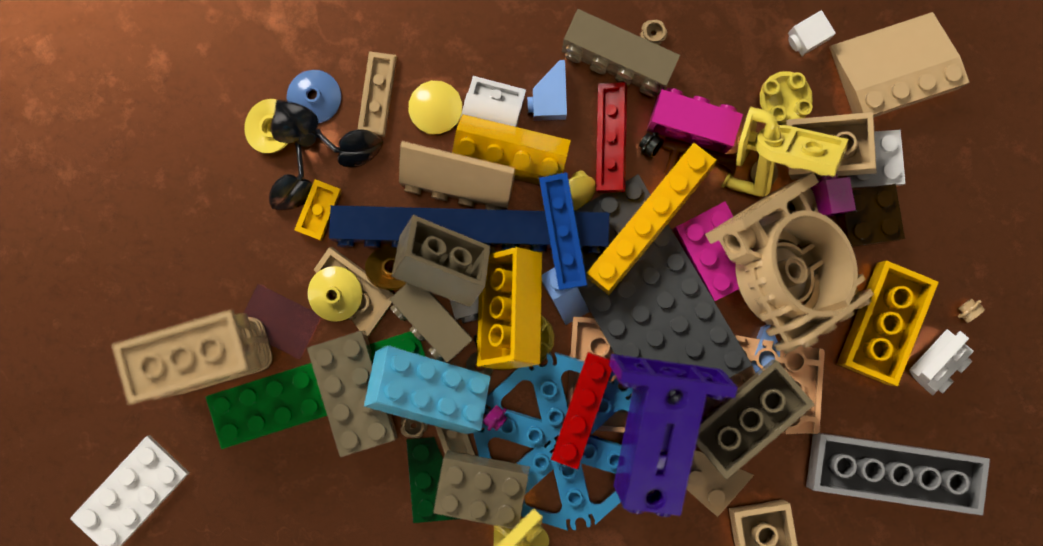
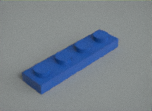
[539,173,588,291]

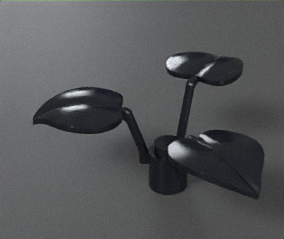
[269,100,383,210]

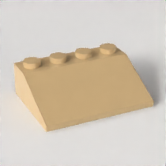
[829,12,970,117]
[399,141,515,210]

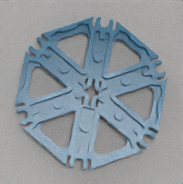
[473,352,633,531]

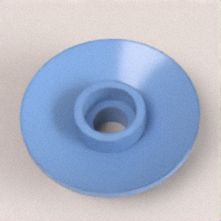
[287,70,341,124]

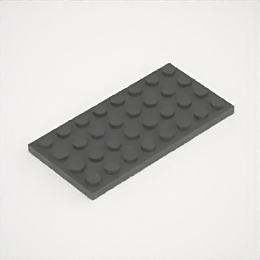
[574,174,752,378]

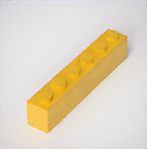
[586,143,716,295]

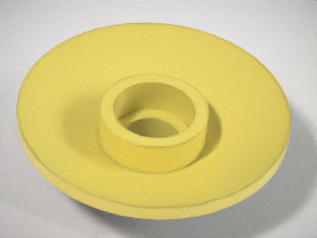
[244,99,288,154]
[308,266,363,322]

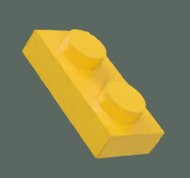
[294,179,342,241]

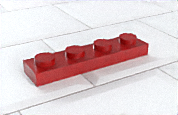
[596,82,627,193]
[551,352,612,469]

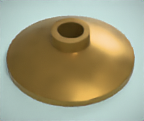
[365,245,407,290]

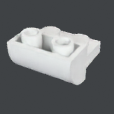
[460,76,526,127]
[909,329,974,396]

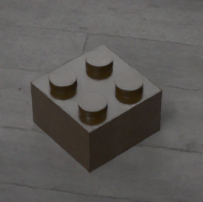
[836,184,905,248]

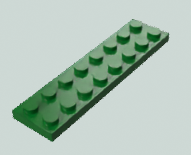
[205,331,426,449]

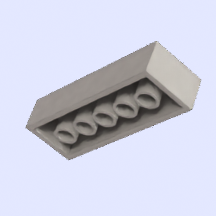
[806,433,990,515]

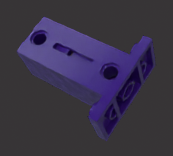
[609,354,737,517]

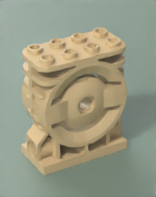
[705,172,874,353]
[112,310,272,404]

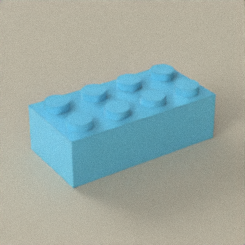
[364,346,491,434]

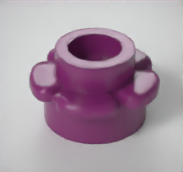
[483,405,508,431]

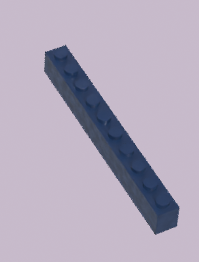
[329,205,610,254]

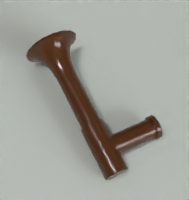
[663,137,738,176]

